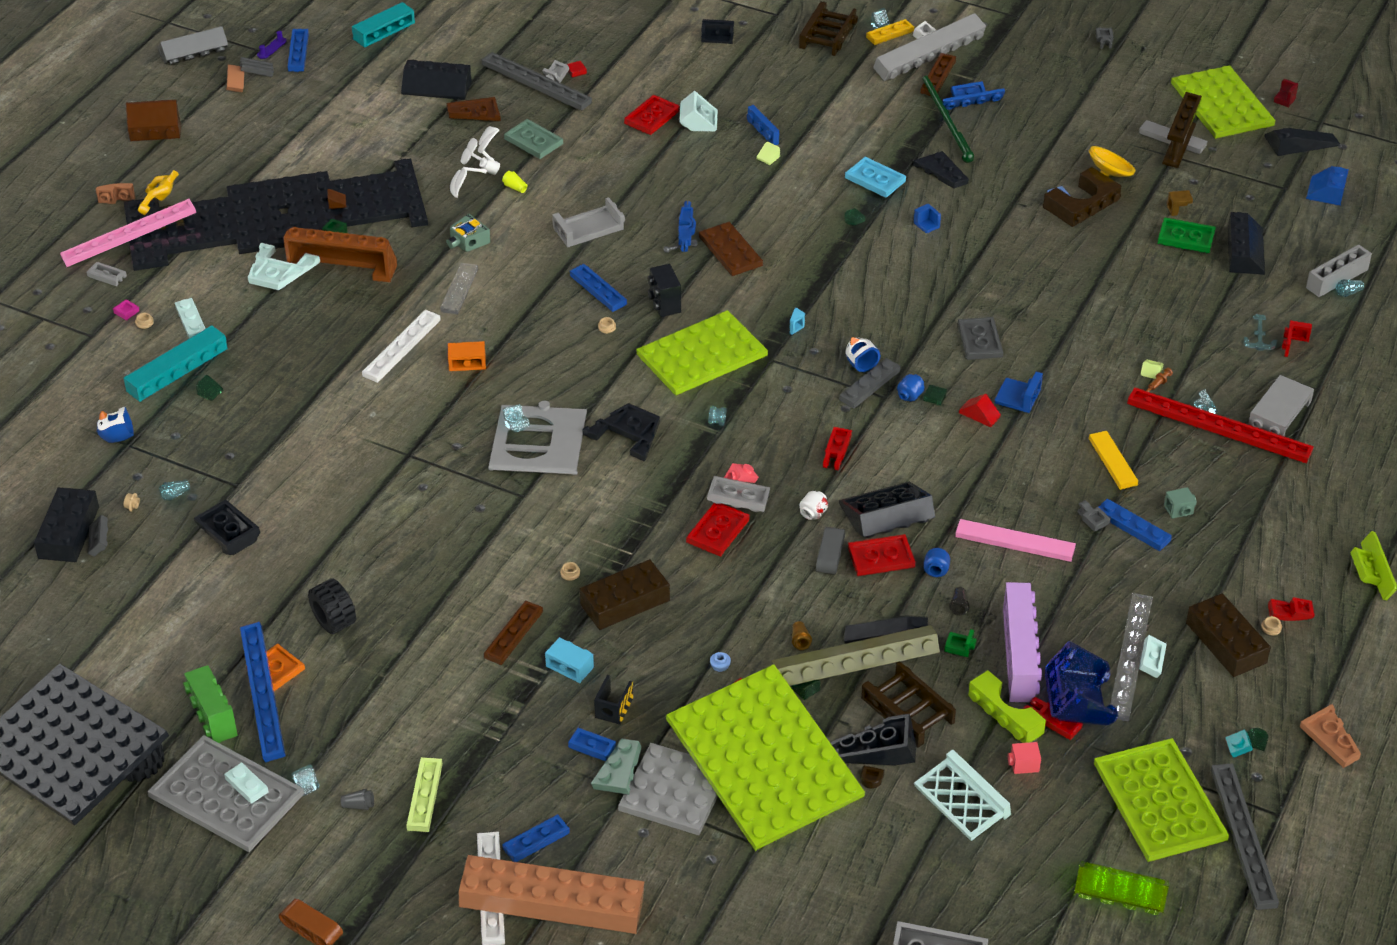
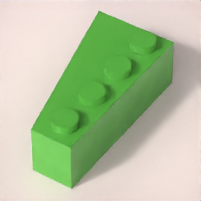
[183,665,238,743]

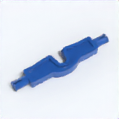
[678,201,696,252]

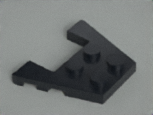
[583,403,660,461]

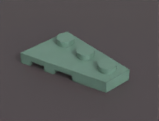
[591,739,641,795]

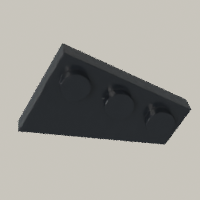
[913,151,969,189]

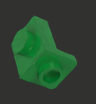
[944,629,977,657]

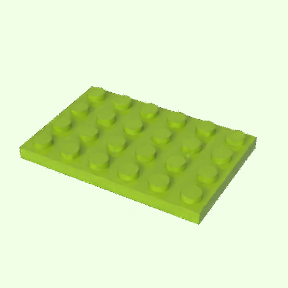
[1171,65,1275,139]
[636,310,768,396]
[1094,738,1229,862]

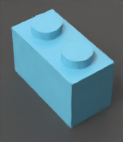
[545,637,594,683]

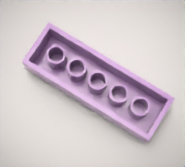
[1003,582,1042,702]

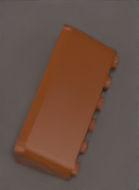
[283,227,397,282]

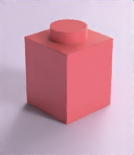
[1008,742,1041,774]

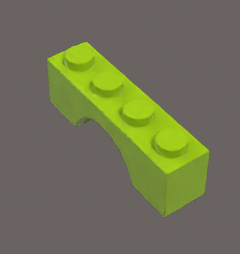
[968,670,1046,743]

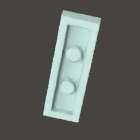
[175,298,206,338]

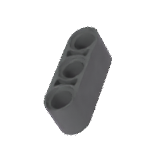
[816,527,845,575]

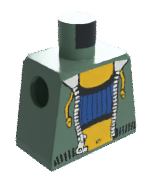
[446,214,490,252]

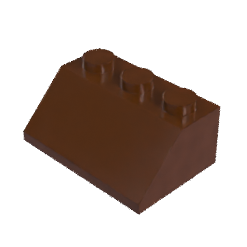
[126,100,181,141]

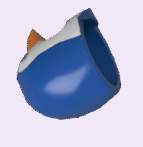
[846,337,881,372]
[97,407,134,443]

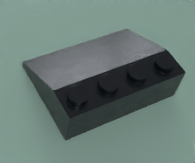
[839,481,935,538]

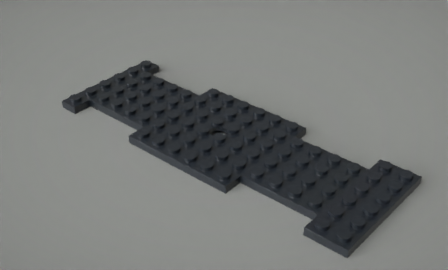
[124,158,428,271]

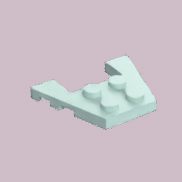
[248,243,320,290]

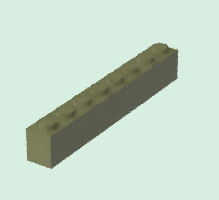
[771,625,940,686]

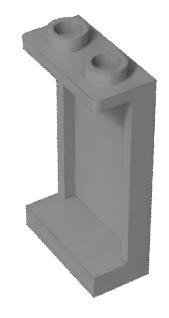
[552,197,625,247]
[1248,375,1314,436]

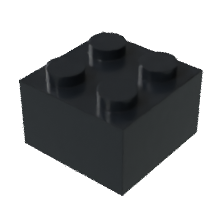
[647,264,681,317]

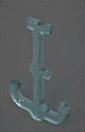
[1244,314,1277,351]

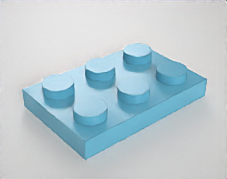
[845,157,906,197]

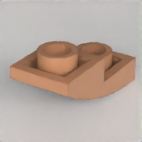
[226,65,244,92]
[96,183,135,204]

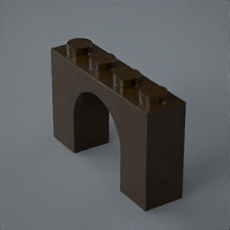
[1043,167,1122,227]

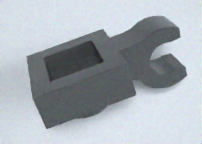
[1077,500,1110,532]

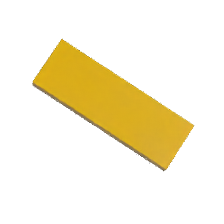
[866,19,914,45]

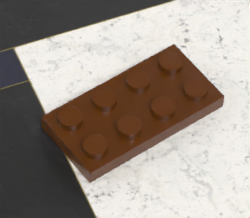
[699,221,763,276]

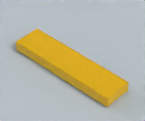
[1089,431,1138,490]

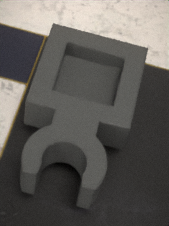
[1095,28,1114,49]

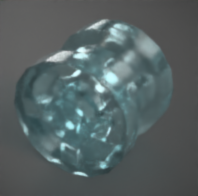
[708,406,727,426]

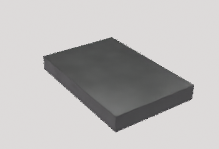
[958,317,1003,360]

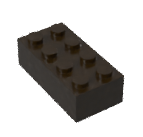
[580,559,670,630]
[1186,593,1271,677]

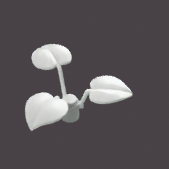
[450,126,500,198]

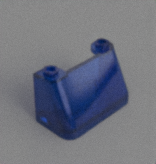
[1045,641,1118,725]

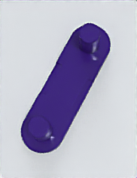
[257,31,287,59]

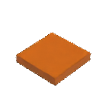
[246,643,305,691]

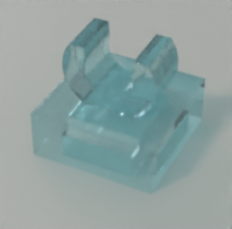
[1194,389,1218,414]

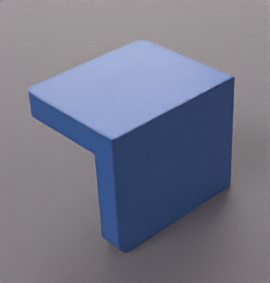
[914,204,941,233]

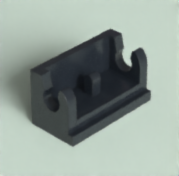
[701,19,734,44]

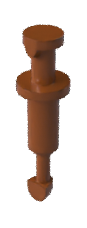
[1146,367,1173,392]

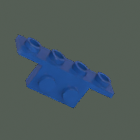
[942,81,1005,110]

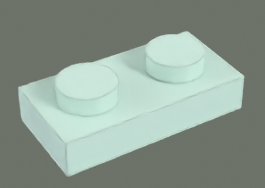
[1139,635,1166,678]
[224,762,268,804]

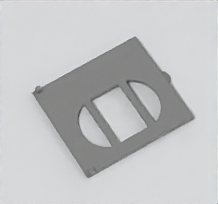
[489,401,587,475]

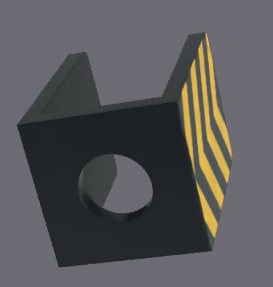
[594,675,633,725]

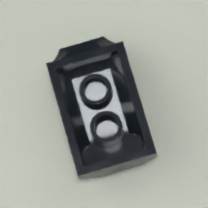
[194,500,260,555]

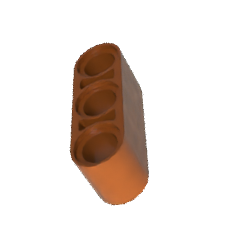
[279,899,343,945]

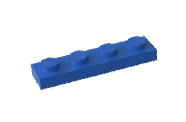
[287,29,309,72]
[570,264,627,312]
[1098,499,1172,551]

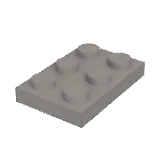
[707,476,770,512]

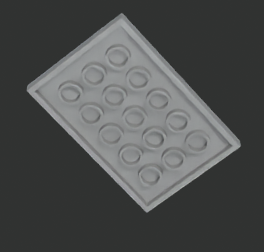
[147,735,304,852]

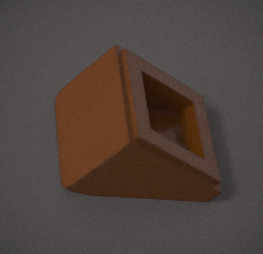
[327,189,346,209]

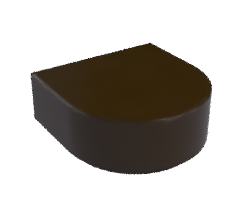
[861,765,885,789]

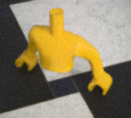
[138,170,179,215]

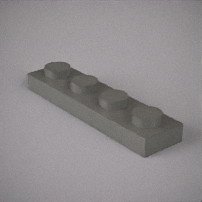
[840,358,900,409]

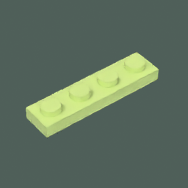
[407,757,443,832]

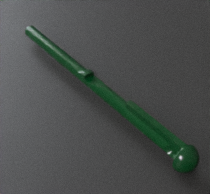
[922,76,974,163]

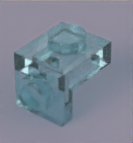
[503,404,530,432]

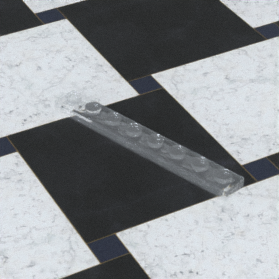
[1108,593,1152,721]

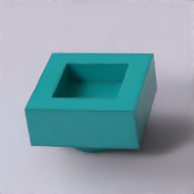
[1225,729,1253,758]

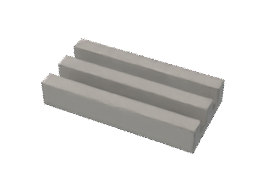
[87,262,127,286]

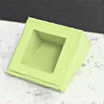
[756,142,780,165]
[1141,359,1164,379]

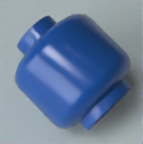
[897,374,924,402]
[923,548,951,578]

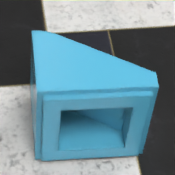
[790,308,805,335]

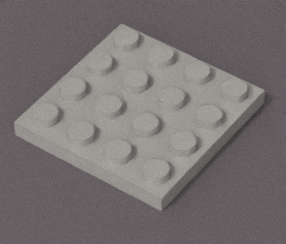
[618,743,718,835]

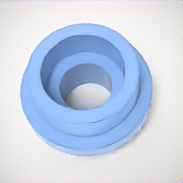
[710,652,731,672]

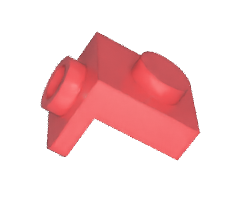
[724,463,759,483]

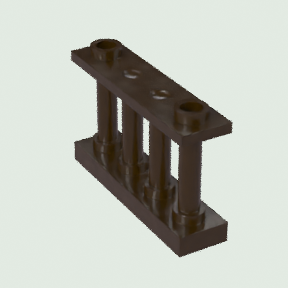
[799,1,858,56]
[1162,92,1202,168]
[861,661,956,748]

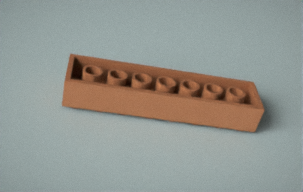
[459,855,644,934]

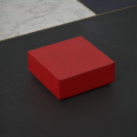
[567,60,587,78]

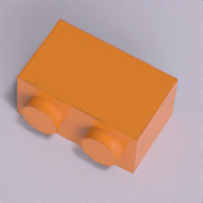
[448,341,486,371]

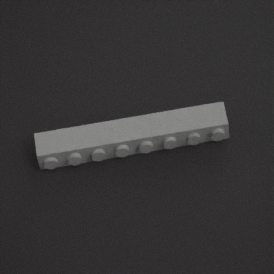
[873,13,986,81]

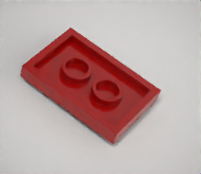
[624,95,680,135]
[686,503,750,557]
[848,534,916,576]

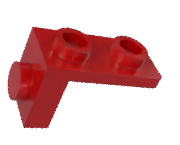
[1282,320,1312,357]

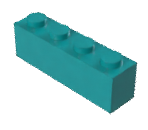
[352,2,415,48]

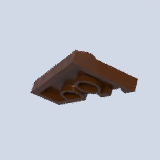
[446,97,501,121]

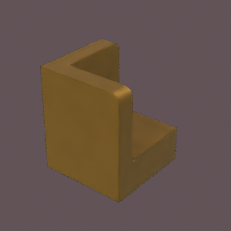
[1167,190,1193,216]

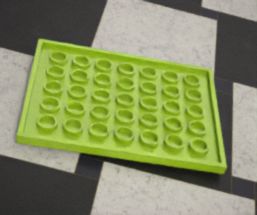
[666,664,865,851]

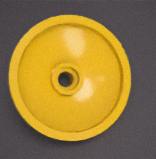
[1089,146,1136,177]

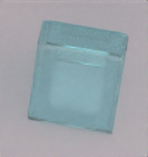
[871,8,890,29]
[292,764,319,796]

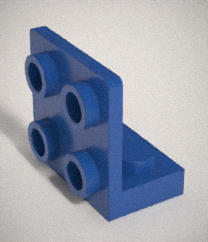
[994,372,1043,413]

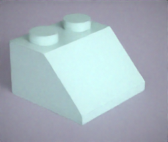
[680,91,718,131]

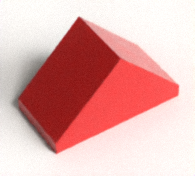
[959,393,1001,427]

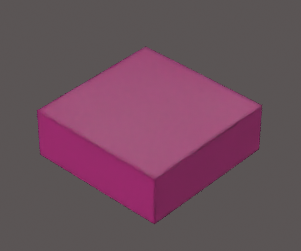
[113,299,139,320]

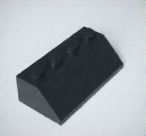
[401,59,472,100]
[1227,212,1265,275]

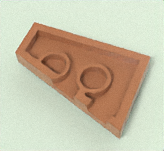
[1300,704,1361,768]

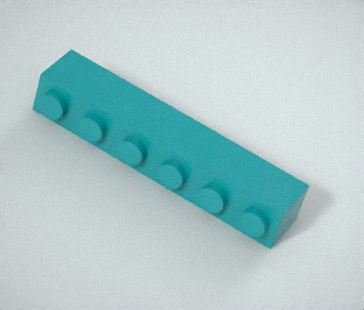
[123,325,228,402]

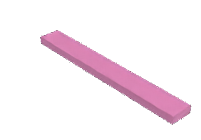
[60,199,197,267]

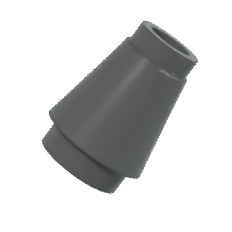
[341,789,374,810]

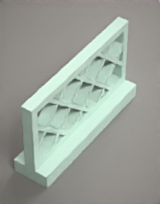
[914,749,1011,841]

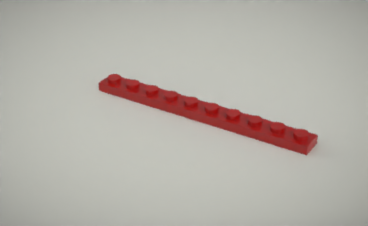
[1127,387,1314,464]

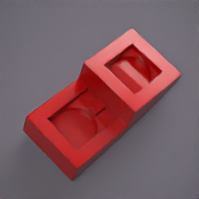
[1268,597,1315,621]

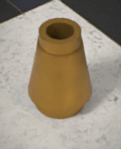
[792,621,812,650]

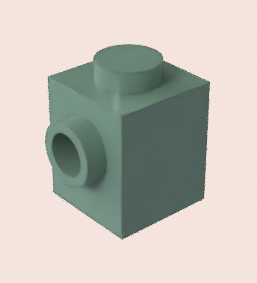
[1164,487,1197,519]

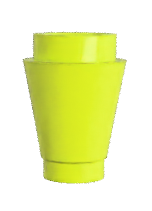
[502,171,528,193]

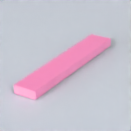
[956,519,1076,562]

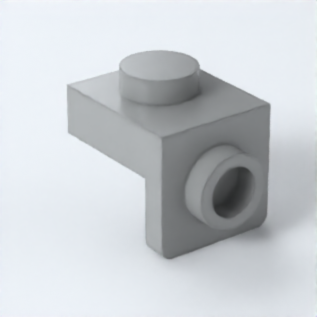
[542,60,570,83]

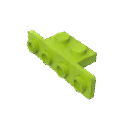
[1350,531,1397,601]

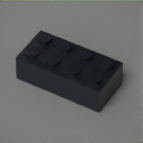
[34,487,99,562]

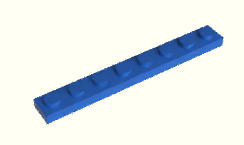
[240,622,286,762]

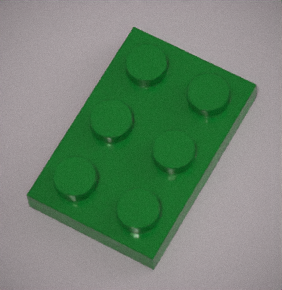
[1157,217,1216,253]

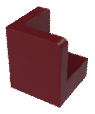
[1274,79,1298,108]

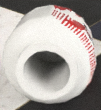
[799,491,828,520]

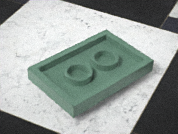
[504,119,563,159]

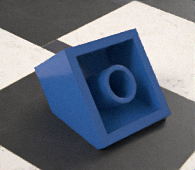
[1306,166,1349,205]

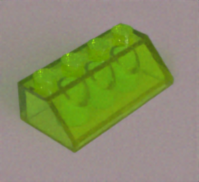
[1074,861,1170,915]

